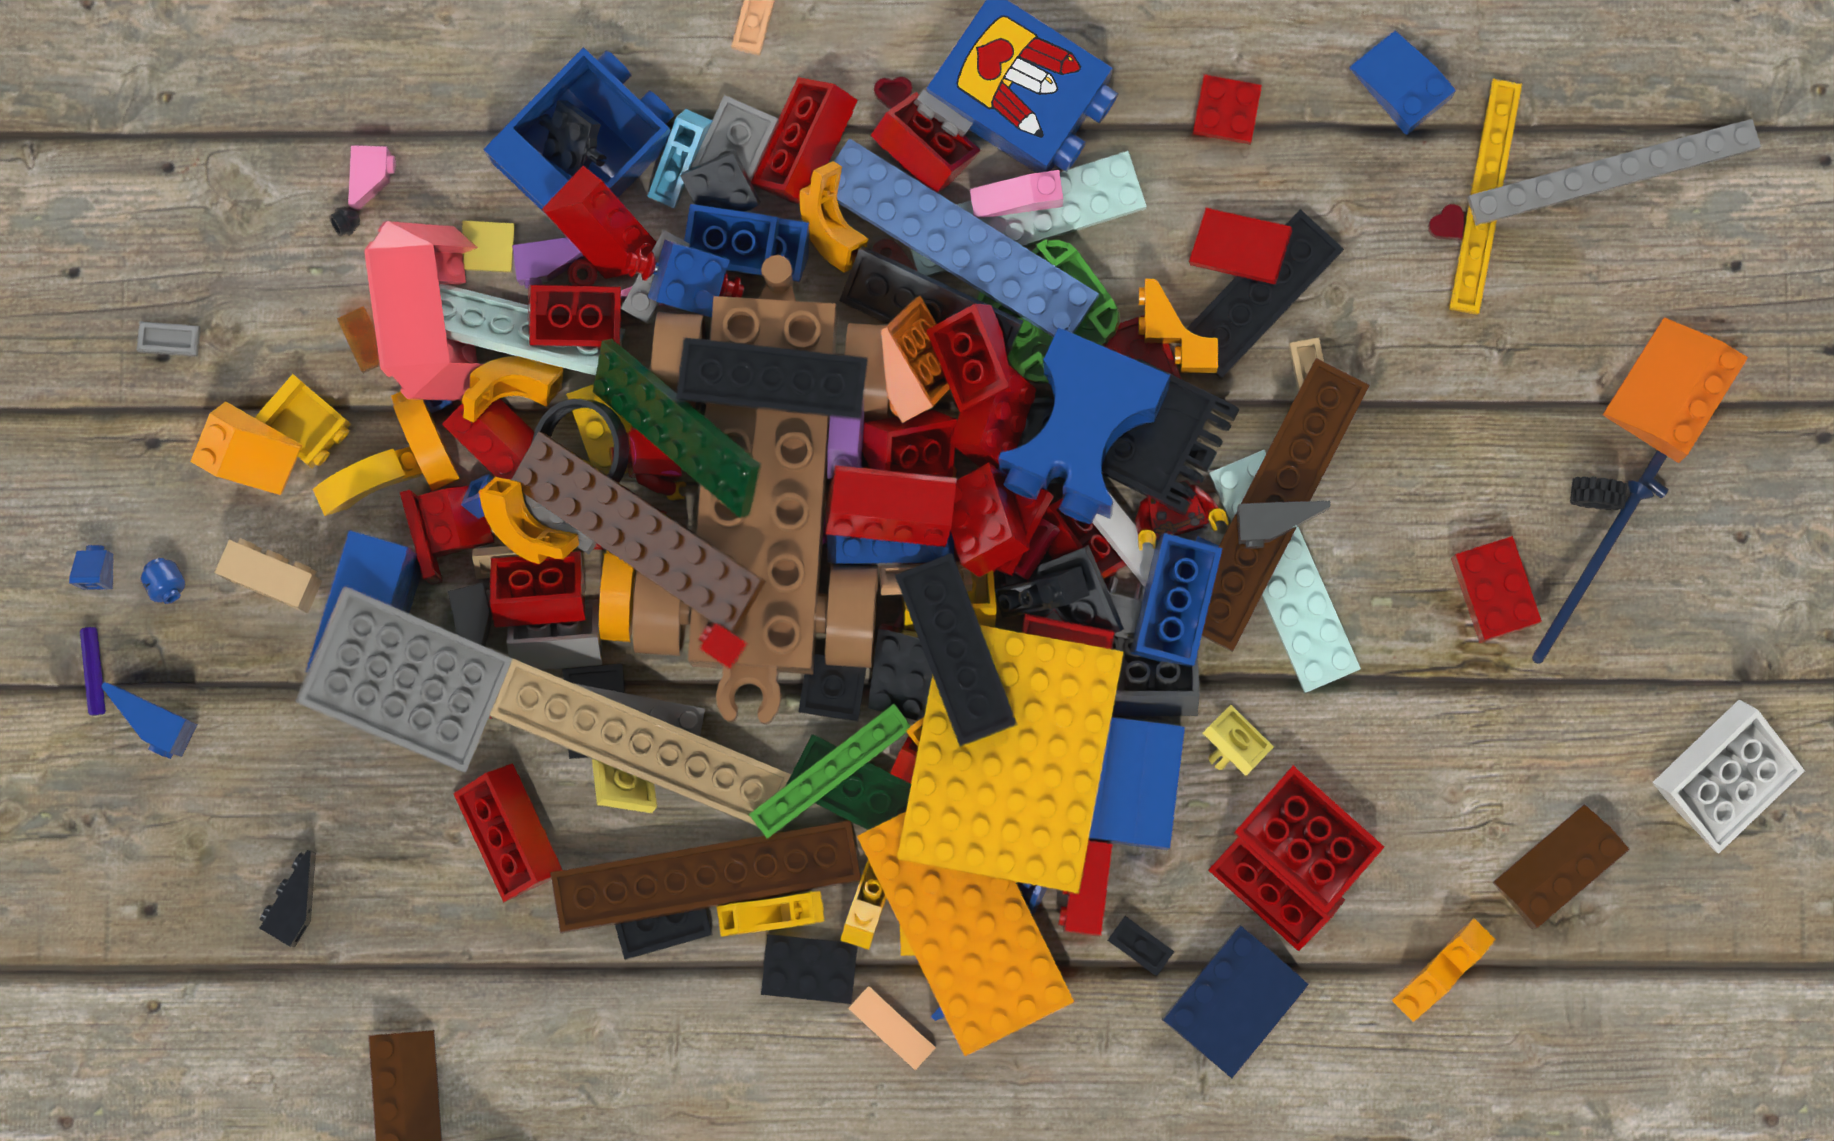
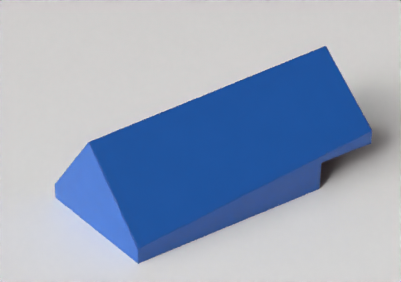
[684,204,809,282]

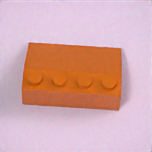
[881,296,950,423]
[1602,317,1748,463]

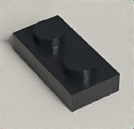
[1107,916,1175,976]

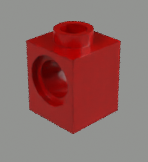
[698,623,749,670]

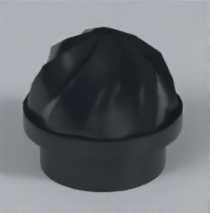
[329,207,360,237]

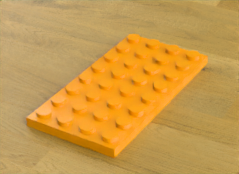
[857,812,1074,1056]

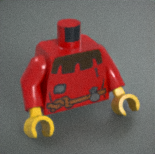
[1135,480,1229,550]

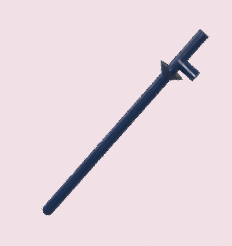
[1532,450,1668,664]

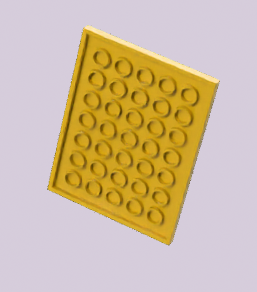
[897,625,1124,894]

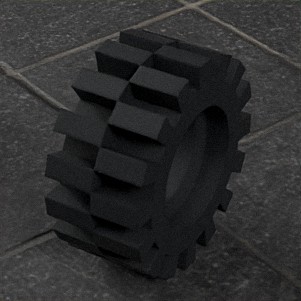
[1570,477,1627,510]

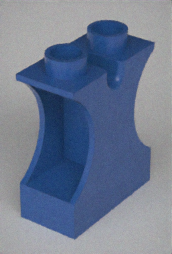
[998,327,1170,524]

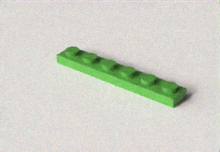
[749,704,911,839]

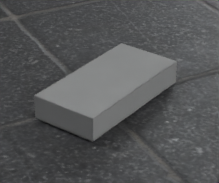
[137,321,201,357]

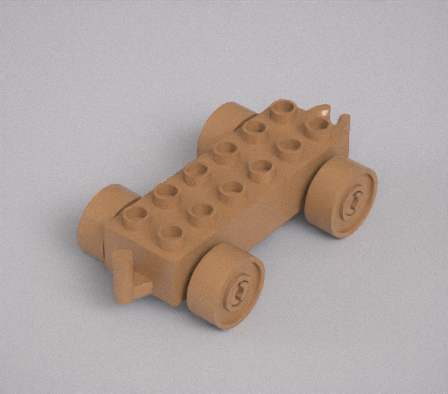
[633,255,890,725]

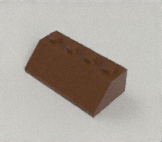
[1492,804,1630,929]
[369,1030,442,1141]

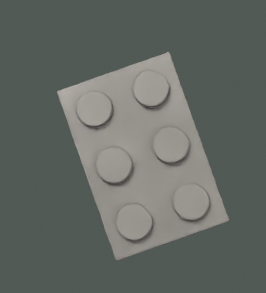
[690,95,779,181]

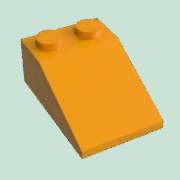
[190,401,303,495]

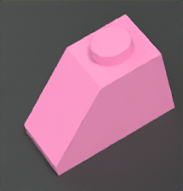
[348,146,395,210]

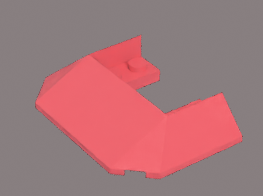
[364,221,483,401]

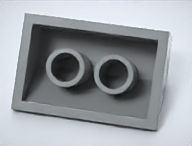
[507,599,602,670]

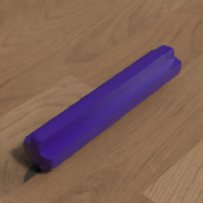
[80,627,106,716]

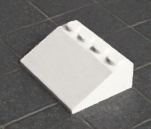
[1652,700,1805,854]

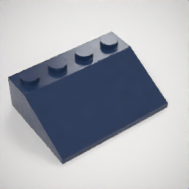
[1161,925,1309,1079]

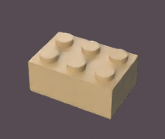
[214,538,322,614]

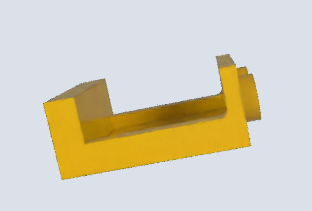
[255,374,351,469]

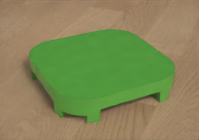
[977,239,1120,384]

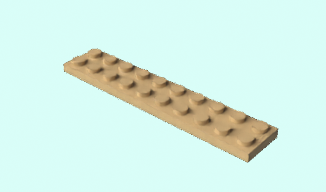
[489,659,791,827]

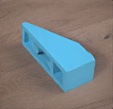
[647,109,712,208]

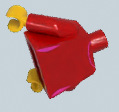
[609,425,686,501]

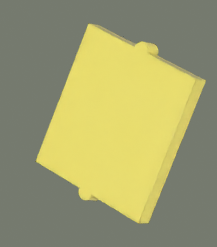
[462,221,515,272]

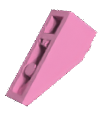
[970,170,1063,219]

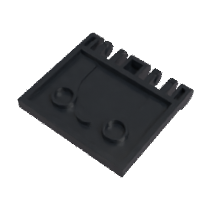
[1101,358,1239,515]

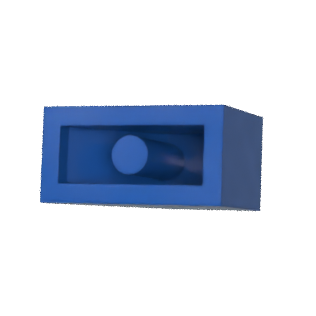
[69,545,113,590]

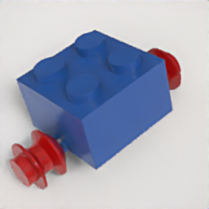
[625,240,744,318]

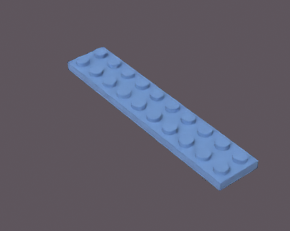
[834,138,1099,338]

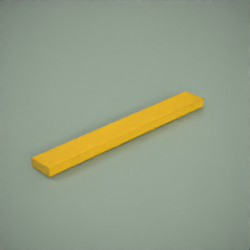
[1449,78,1522,315]

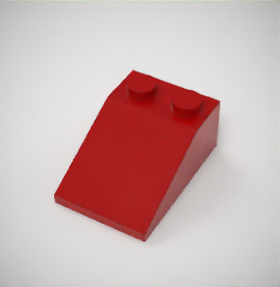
[926,304,1012,412]

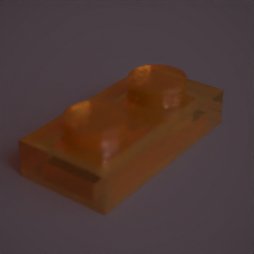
[337,306,380,374]

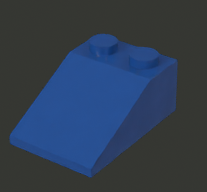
[1349,30,1456,135]
[101,682,198,759]

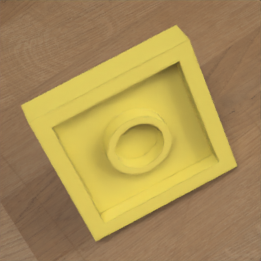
[1203,705,1274,776]
[592,759,657,813]

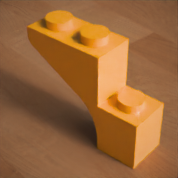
[1138,279,1218,373]
[1391,918,1496,1022]

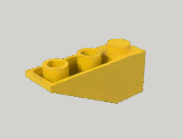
[841,860,887,950]

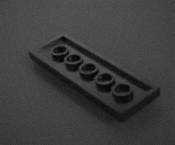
[1186,209,1344,379]
[839,246,1024,361]
[676,337,868,420]
[895,553,1017,747]

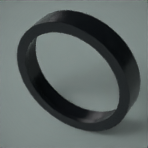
[532,399,629,483]

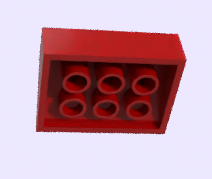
[1234,765,1385,915]

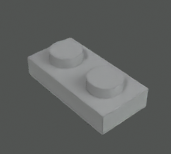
[914,89,973,137]

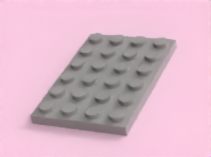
[295,587,512,773]

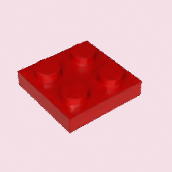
[1193,74,1262,145]

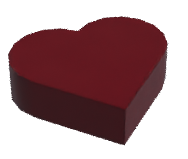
[874,77,913,110]
[1428,204,1464,240]

